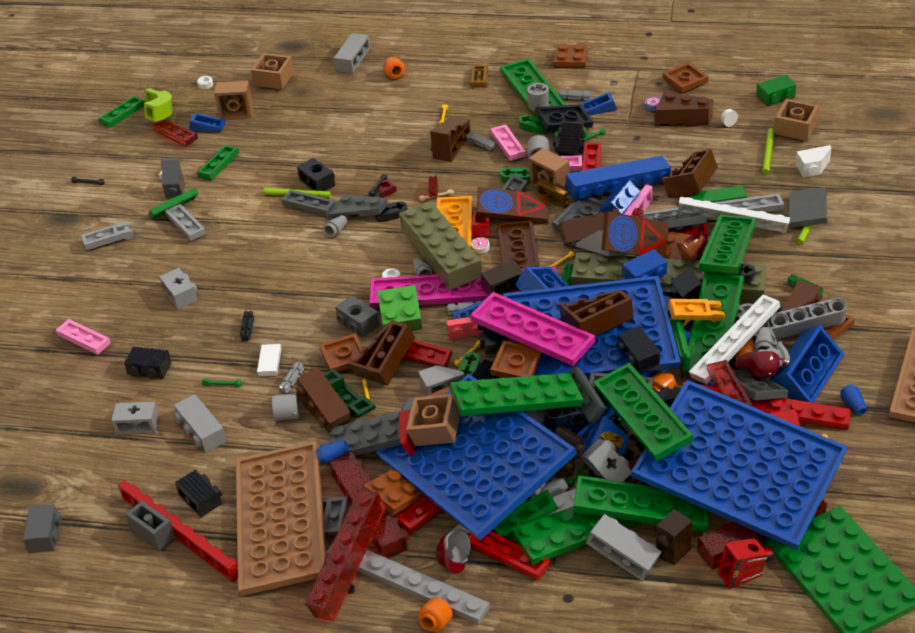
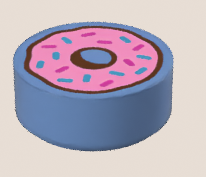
[645,97,660,111]

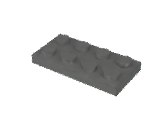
[328,410,406,461]

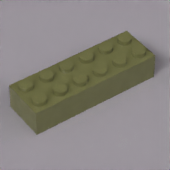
[399,201,482,290]

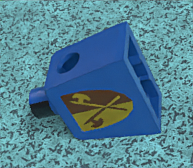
[582,416,634,462]

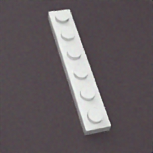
[677,197,790,233]
[689,295,780,385]

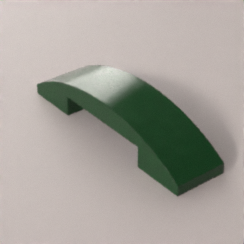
[323,368,376,418]

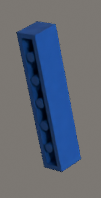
[565,156,671,200]

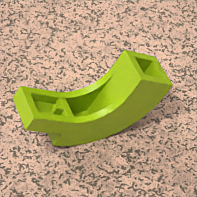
[144,88,173,122]

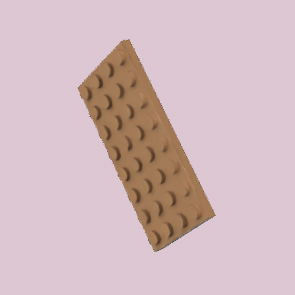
[236,441,328,596]

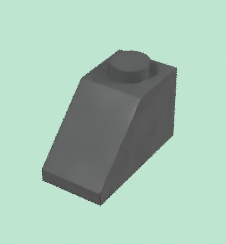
[161,158,185,198]

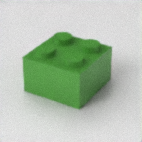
[377,285,422,331]

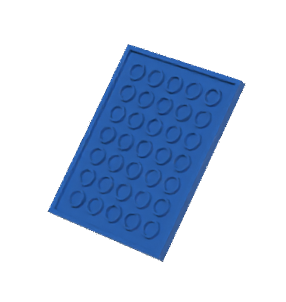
[503,276,680,378]
[376,374,577,540]
[631,380,848,550]

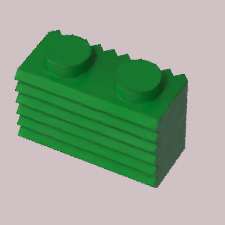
[756,74,796,106]

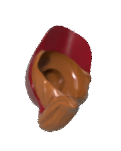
[677,230,708,262]

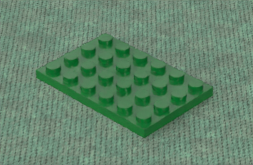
[765,506,915,633]

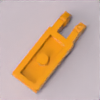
[668,299,725,321]

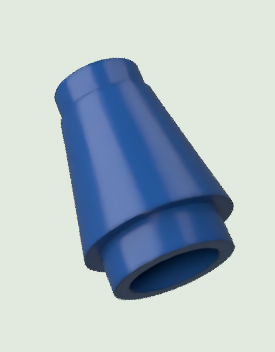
[840,384,868,416]
[316,439,349,465]

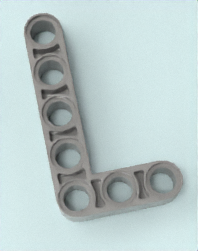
[751,298,847,349]

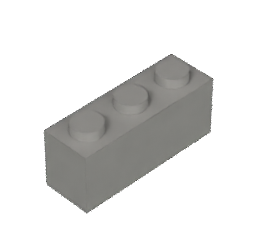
[333,33,370,73]
[174,394,227,453]
[586,514,661,581]

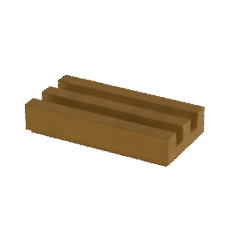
[470,65,488,88]
[537,179,569,209]

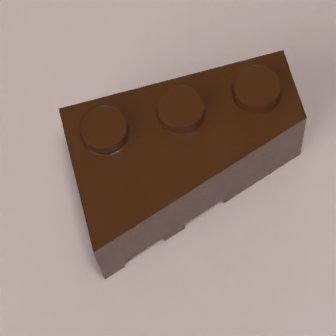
[655,92,713,127]
[430,117,471,162]
[661,149,718,198]
[559,208,620,247]
[559,289,634,336]
[348,320,415,386]
[296,367,350,433]

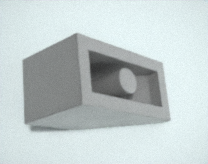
[418,365,465,396]

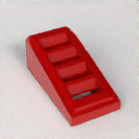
[471,211,491,239]
[399,410,416,456]

